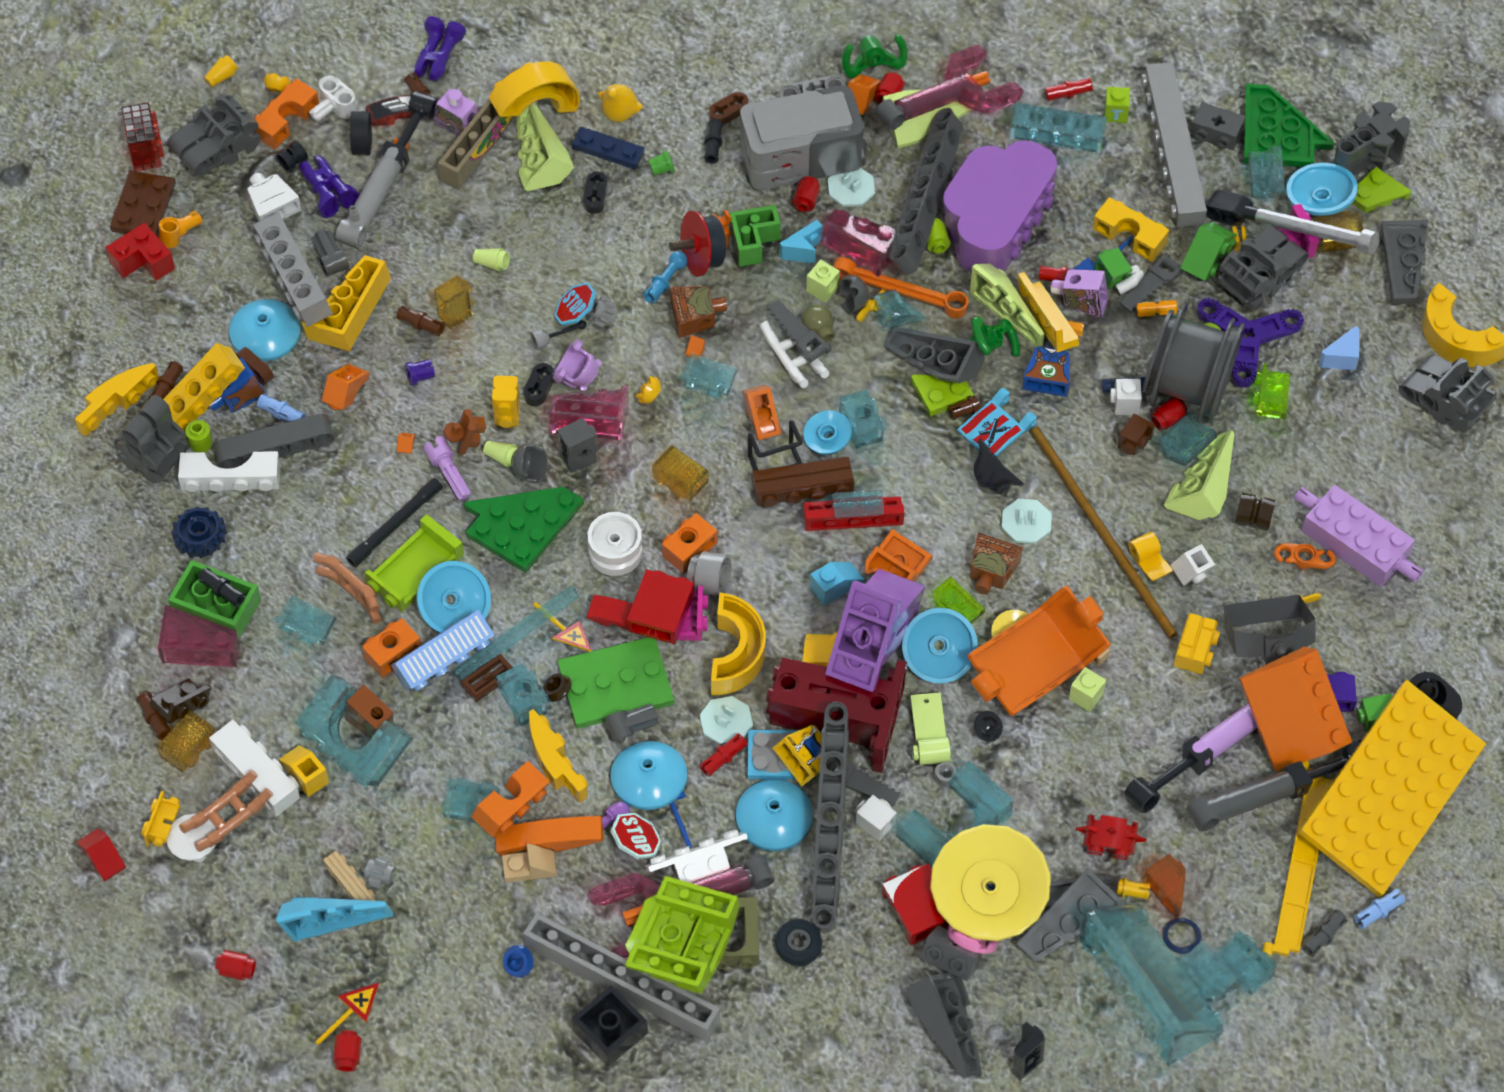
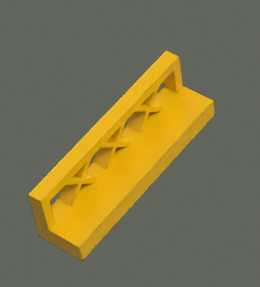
[1018,272,1079,353]

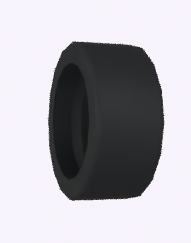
[350,111,372,155]

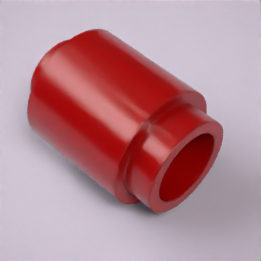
[875,73,905,104]
[792,176,820,212]
[1150,397,1188,431]
[215,950,256,981]
[333,1030,362,1072]

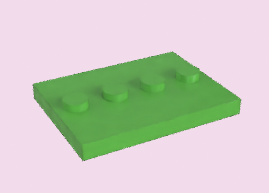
[557,637,674,729]

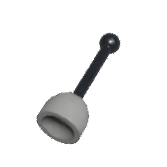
[530,320,587,350]

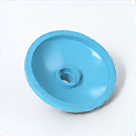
[1286,163,1357,216]
[229,299,301,361]
[416,561,491,633]
[902,608,978,683]
[610,741,687,810]
[736,779,813,851]

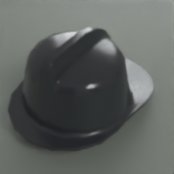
[1409,672,1462,719]

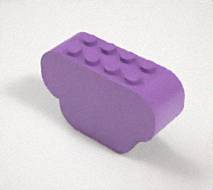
[942,140,1057,272]

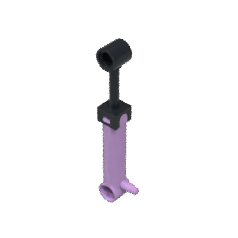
[1124,704,1258,813]

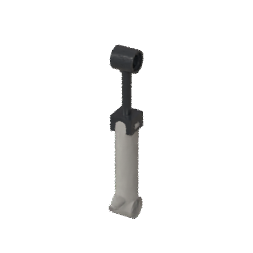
[336,91,439,248]

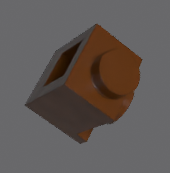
[1118,414,1155,456]

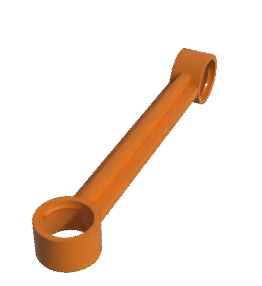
[832,257,969,319]

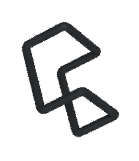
[748,420,802,471]

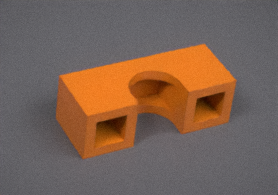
[254,78,319,150]
[471,761,550,838]

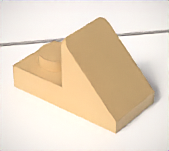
[502,844,557,883]

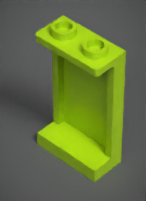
[364,514,464,612]

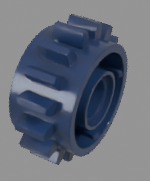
[172,506,227,559]

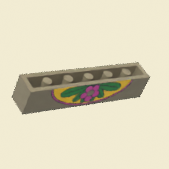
[438,67,517,189]

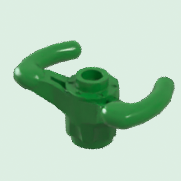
[841,34,908,78]
[969,316,1020,357]

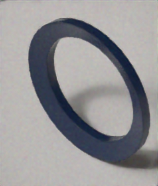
[1163,918,1201,954]

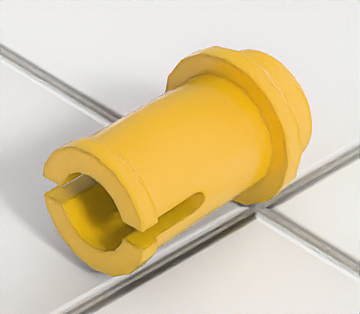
[1116,877,1150,900]

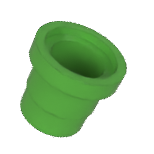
[648,150,675,176]

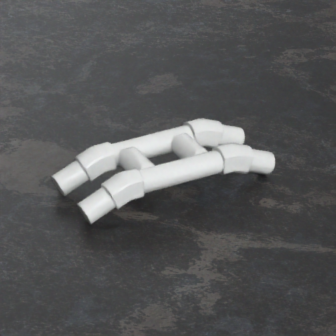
[759,321,829,388]

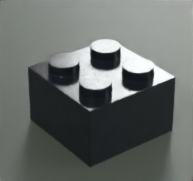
[572,985,648,1067]

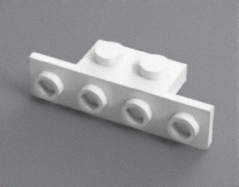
[645,829,747,884]

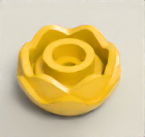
[263,73,291,93]
[635,376,662,404]

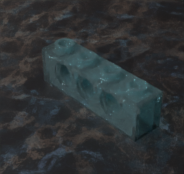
[1010,103,1107,153]

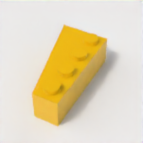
[301,255,391,352]

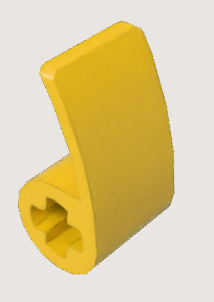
[1128,531,1173,581]

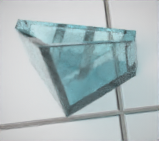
[874,290,928,331]

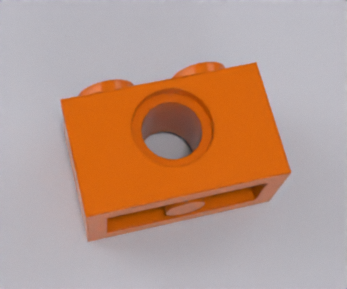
[662,513,718,574]
[362,618,421,678]

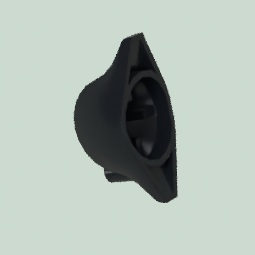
[974,438,1025,494]

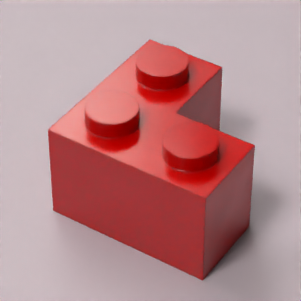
[105,222,175,281]

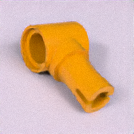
[159,210,202,248]

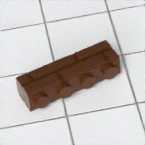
[752,456,854,507]

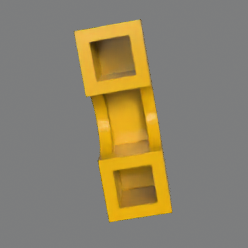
[1093,197,1169,262]

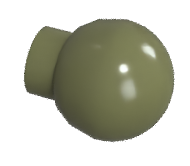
[801,305,835,343]

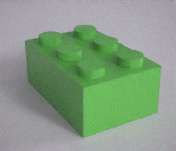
[168,560,261,640]

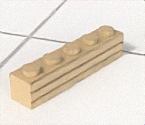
[323,851,380,925]

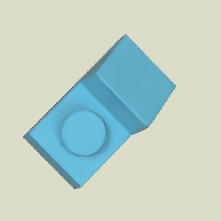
[779,220,823,263]

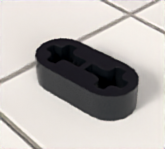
[583,171,608,214]
[524,363,554,407]

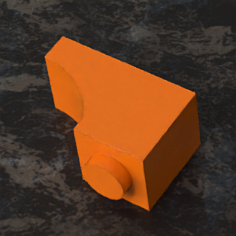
[848,74,882,115]
[321,364,370,410]
[742,385,782,440]

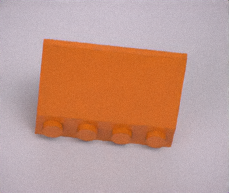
[1239,647,1352,771]

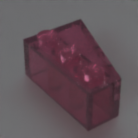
[822,209,896,277]
[549,385,629,440]
[158,605,240,667]

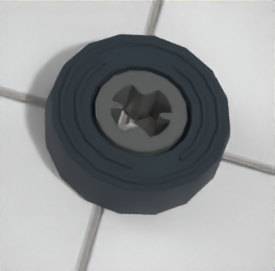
[775,919,822,966]

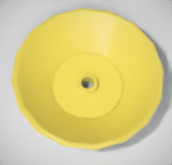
[930,824,1051,941]

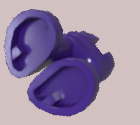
[414,16,466,82]

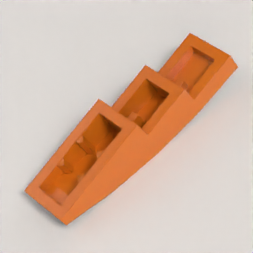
[496,816,604,856]

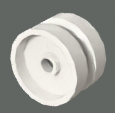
[588,512,642,576]

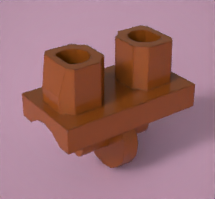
[443,409,486,455]

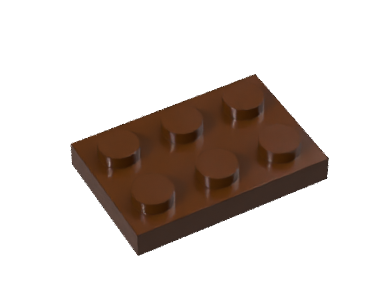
[110,170,176,236]

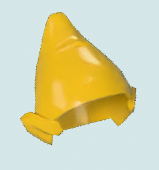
[598,84,643,122]

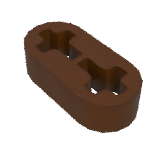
[709,92,748,125]
[236,347,274,386]

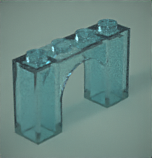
[295,675,413,787]
[896,761,1014,868]

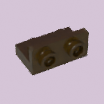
[149,678,211,724]

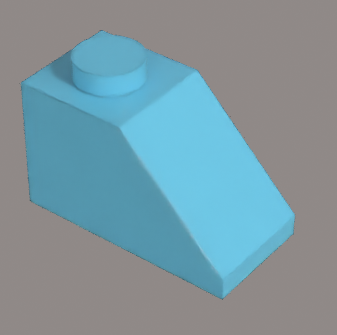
[810,562,865,606]

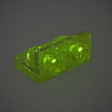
[1253,363,1290,419]

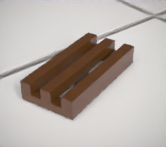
[460,653,516,703]

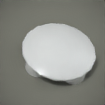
[167,813,217,862]

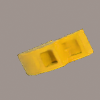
[75,363,159,437]
[529,709,588,803]

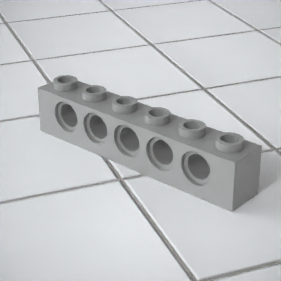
[253,212,333,327]

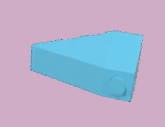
[276,897,394,942]

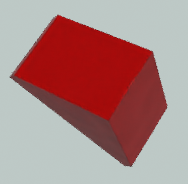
[77,828,126,882]

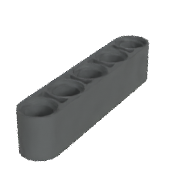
[213,414,335,469]

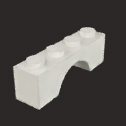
[178,451,281,492]

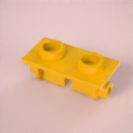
[142,791,180,847]

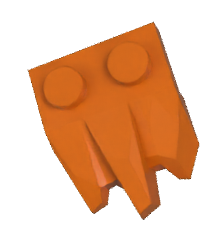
[865,529,933,582]

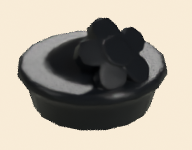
[974,711,1003,742]

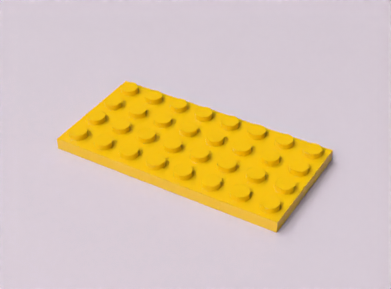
[1298,680,1486,897]

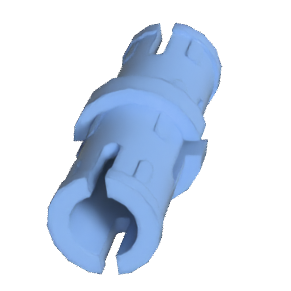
[257,393,306,422]
[1354,889,1405,929]

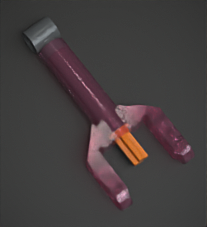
[875,44,1024,130]
[588,855,775,960]

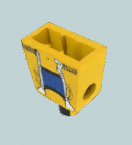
[772,725,822,786]

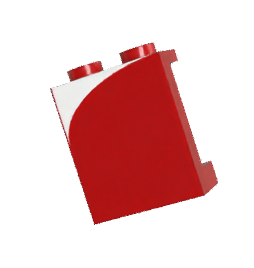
[882,863,950,946]

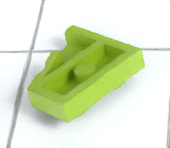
[1352,167,1412,213]
[910,374,974,416]

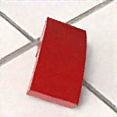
[586,595,633,630]

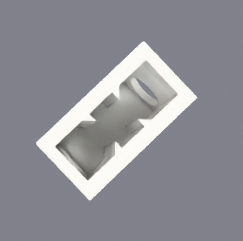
[247,173,301,222]

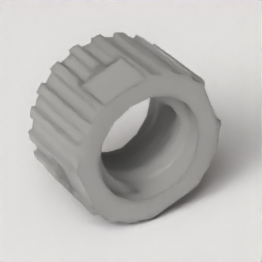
[934,761,957,787]

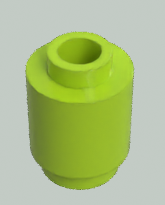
[927,218,951,254]
[185,420,213,453]

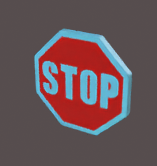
[554,282,597,326]

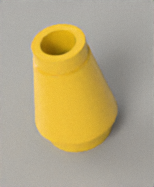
[203,55,238,88]

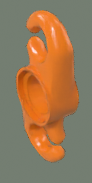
[1274,543,1336,570]

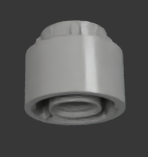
[687,551,732,597]

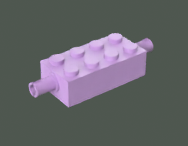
[1294,485,1424,587]

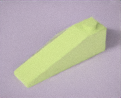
[883,89,977,148]
[516,103,574,191]
[970,263,1044,347]
[1164,430,1235,520]

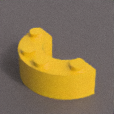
[488,61,580,117]
[1422,283,1504,367]
[711,593,766,695]

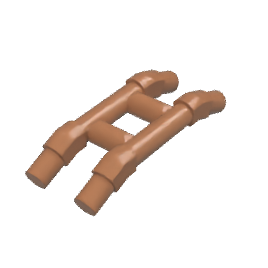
[313,552,382,624]
[179,770,273,852]

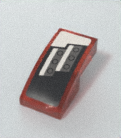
[365,94,413,126]

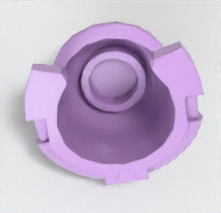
[553,338,601,391]

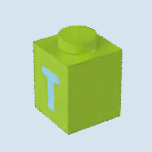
[1104,87,1130,123]

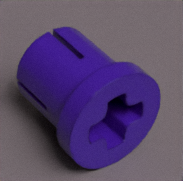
[405,359,435,386]

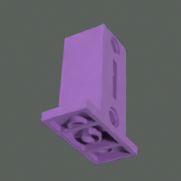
[825,569,925,692]

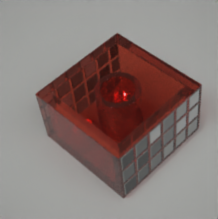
[121,102,165,171]

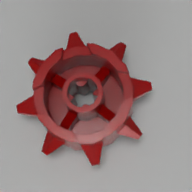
[1075,815,1147,861]

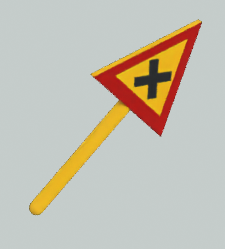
[533,602,591,652]
[315,983,379,1045]

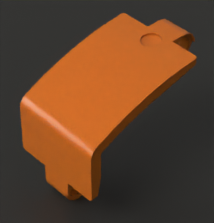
[967,585,1111,716]

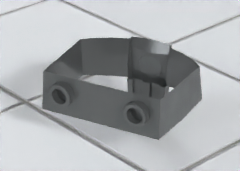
[1224,595,1316,665]

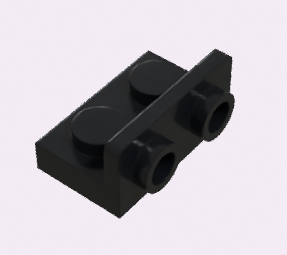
[1013,1021,1045,1081]

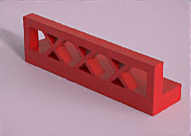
[803,496,904,531]

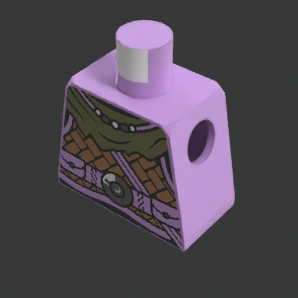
[434,89,478,137]
[1051,269,1108,317]

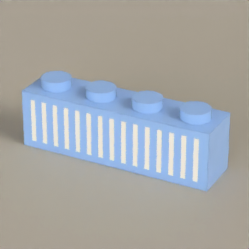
[391,610,494,691]

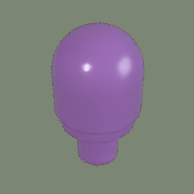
[602,802,630,829]

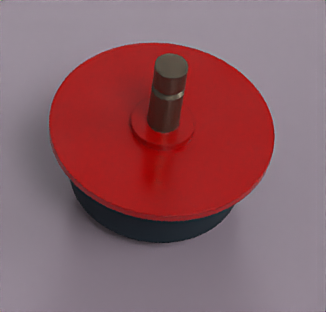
[669,210,726,277]

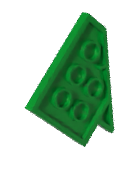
[1243,83,1334,167]
[464,487,584,573]

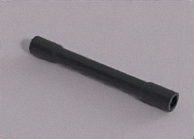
[346,478,443,568]

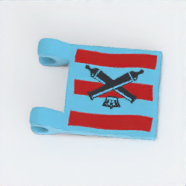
[957,388,1037,457]

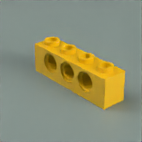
[163,343,245,432]

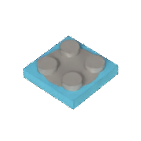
[748,730,799,780]

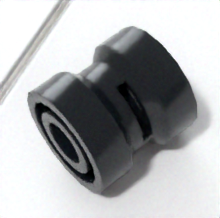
[276,141,308,172]

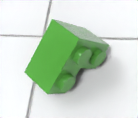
[730,205,781,267]
[1180,222,1237,281]

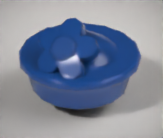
[503,945,534,978]

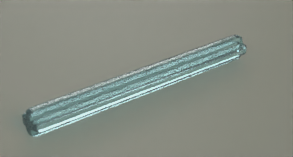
[454,586,579,681]

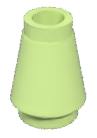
[473,248,510,271]
[483,441,517,468]

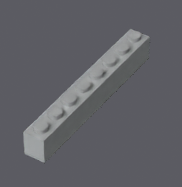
[1141,62,1207,227]
[523,913,720,1042]

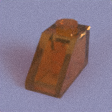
[1143,853,1186,919]

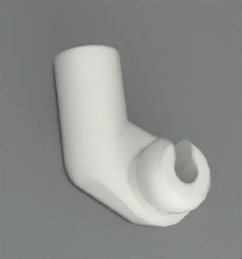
[1115,265,1144,295]

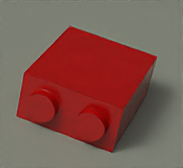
[627,569,694,644]

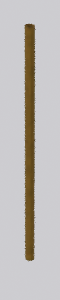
[1030,426,1178,639]

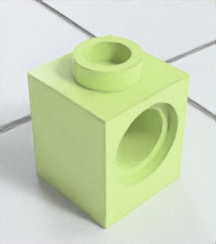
[806,260,840,303]

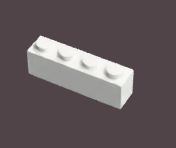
[209,720,300,817]

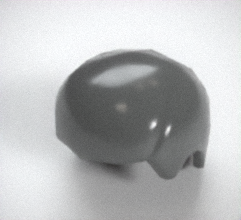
[838,275,869,313]
[512,444,547,482]

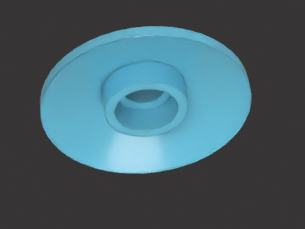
[803,410,852,455]

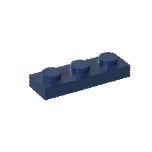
[572,126,645,170]

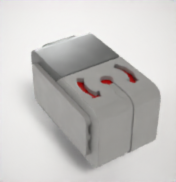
[740,75,865,190]

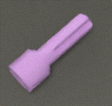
[423,436,471,501]

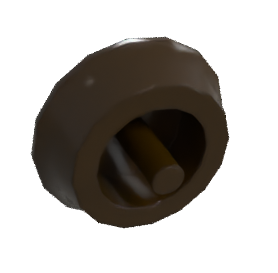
[543,673,572,702]

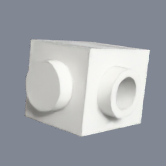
[1110,379,1142,415]
[1170,544,1215,586]
[855,795,897,842]

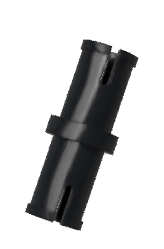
[704,119,723,164]
[198,568,246,607]

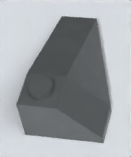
[884,326,985,383]
[906,973,982,1079]

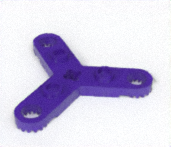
[1197,298,1304,387]

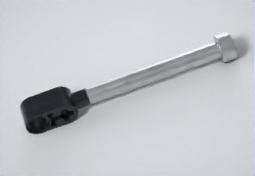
[1206,190,1379,255]

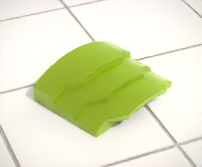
[625,876,740,994]

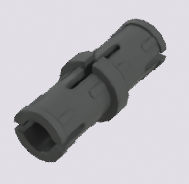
[1301,909,1348,957]

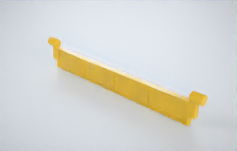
[1261,761,1333,959]

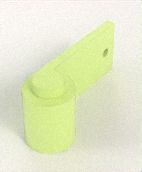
[910,692,951,765]

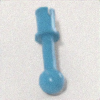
[643,251,687,303]

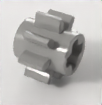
[588,295,617,327]
[364,855,395,889]

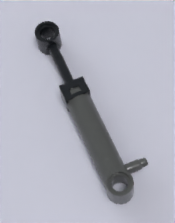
[1186,740,1362,832]

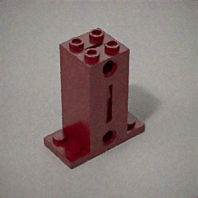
[766,657,907,773]

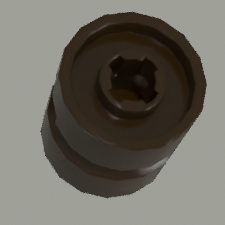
[1235,492,1276,531]

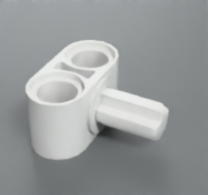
[309,76,357,121]

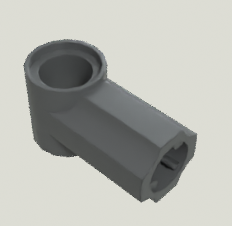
[311,229,349,276]
[605,704,659,741]

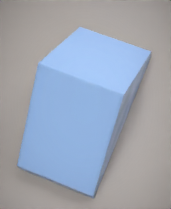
[1318,326,1359,370]

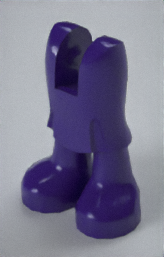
[300,155,360,218]

